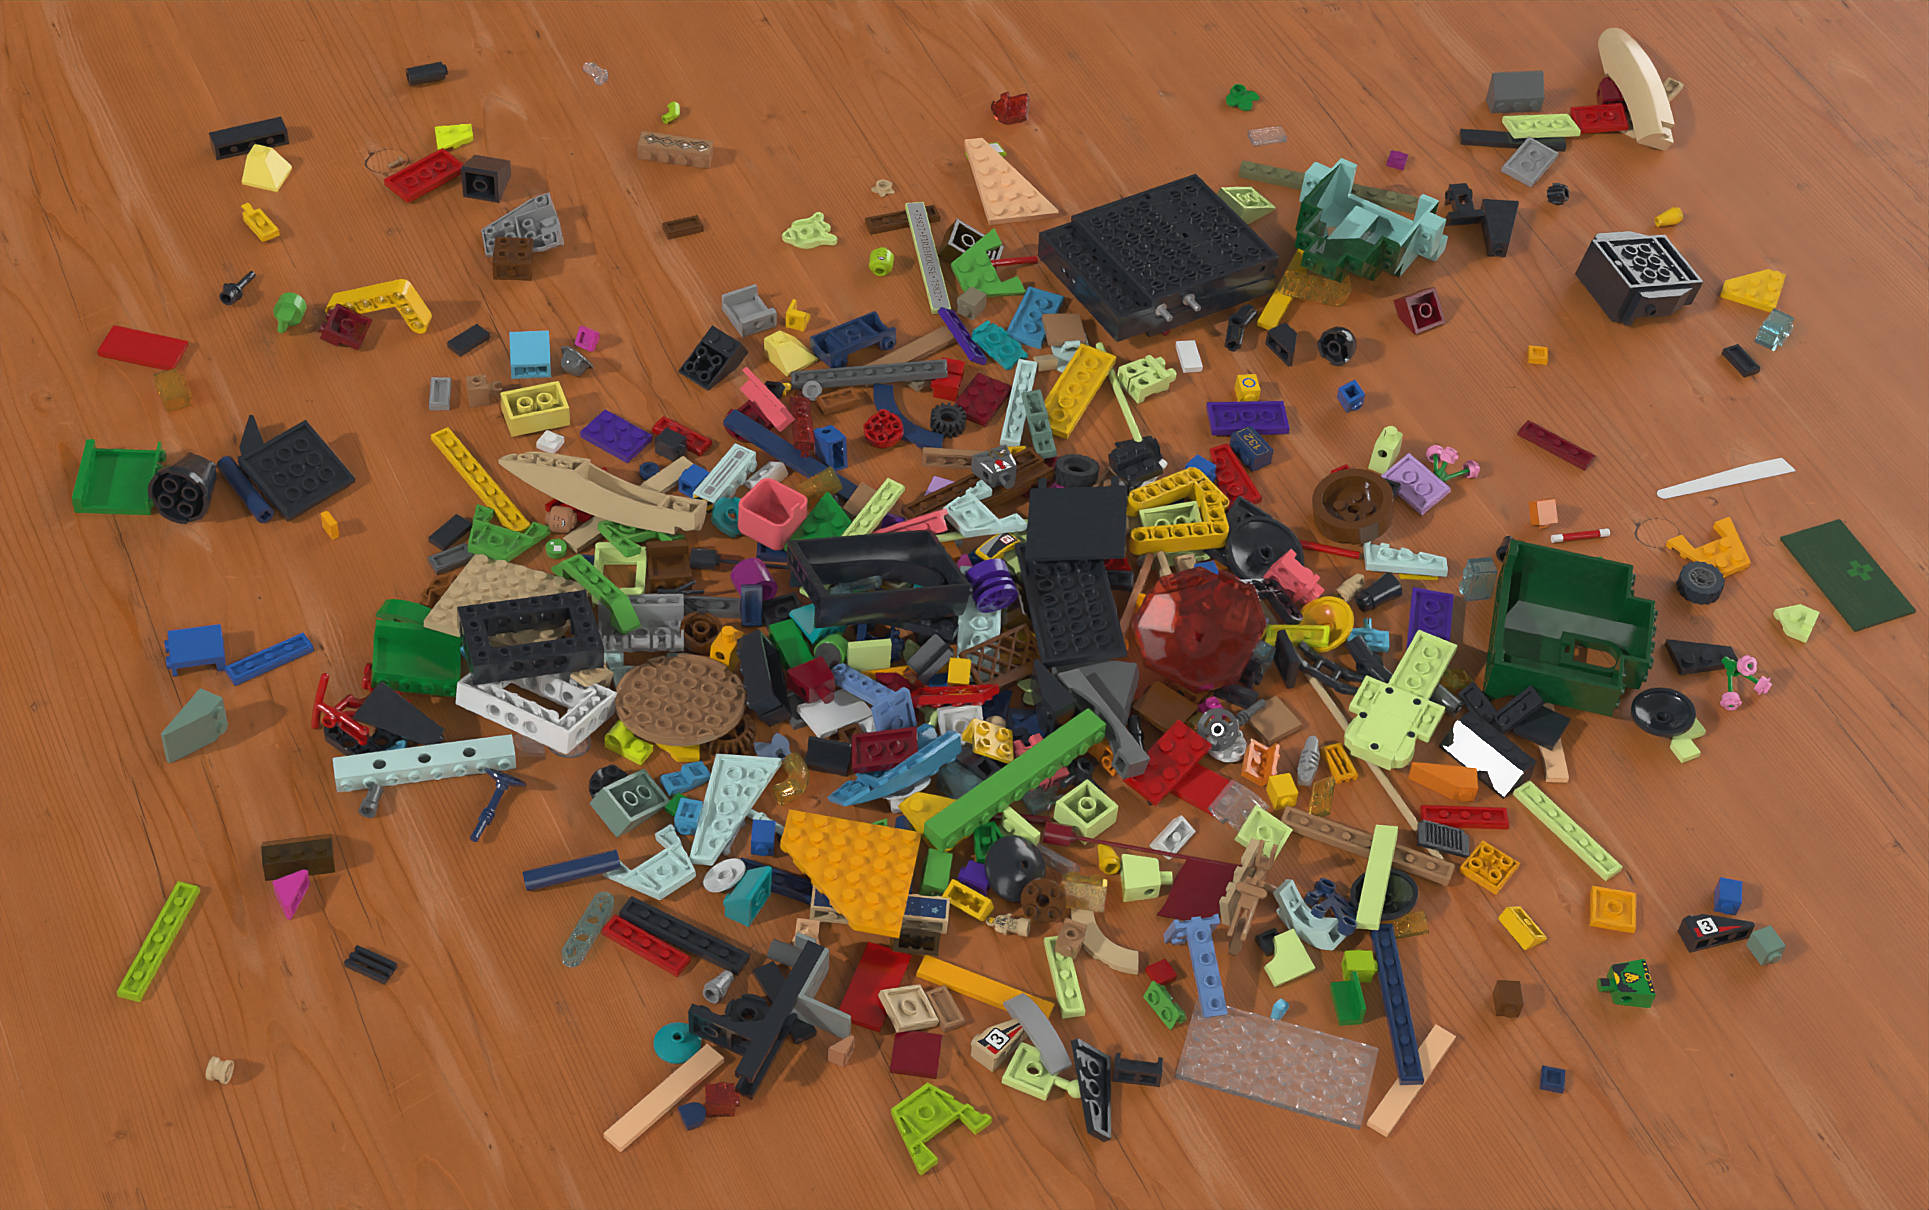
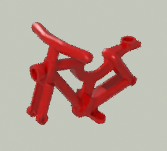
[311,662,412,745]

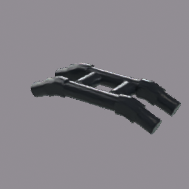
[1297,640,1366,696]

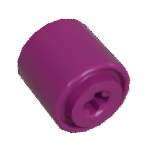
[730,558,778,601]

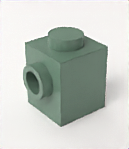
[1746,925,1786,966]

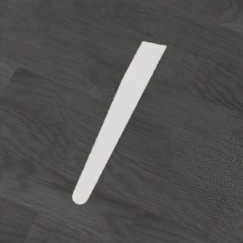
[1657,458,1796,499]

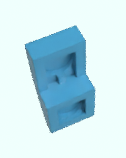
[660,761,711,796]

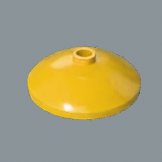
[1299,596,1354,652]

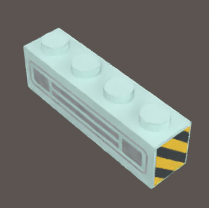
[693,443,757,515]

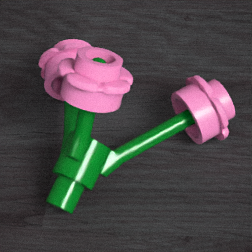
[1426,445,1480,482]
[1720,655,1772,711]

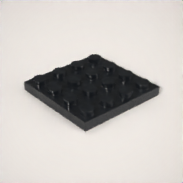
[238,420,356,522]

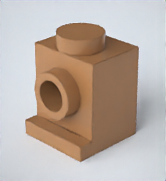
[1054,918,1087,959]

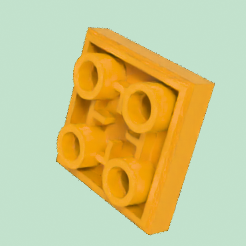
[1458,840,1520,895]

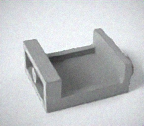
[722,284,777,338]

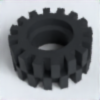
[930,402,966,439]

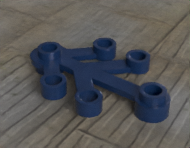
[1304,878,1358,936]

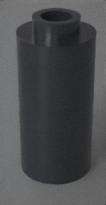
[406,61,448,86]

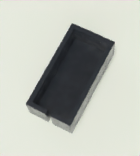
[736,629,792,727]

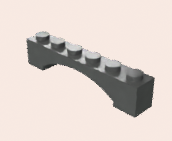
[1056,668,1150,779]

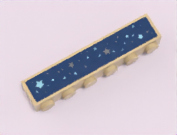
[810,885,950,934]

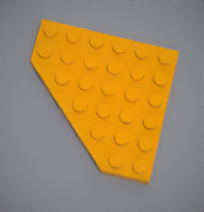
[780,809,922,938]

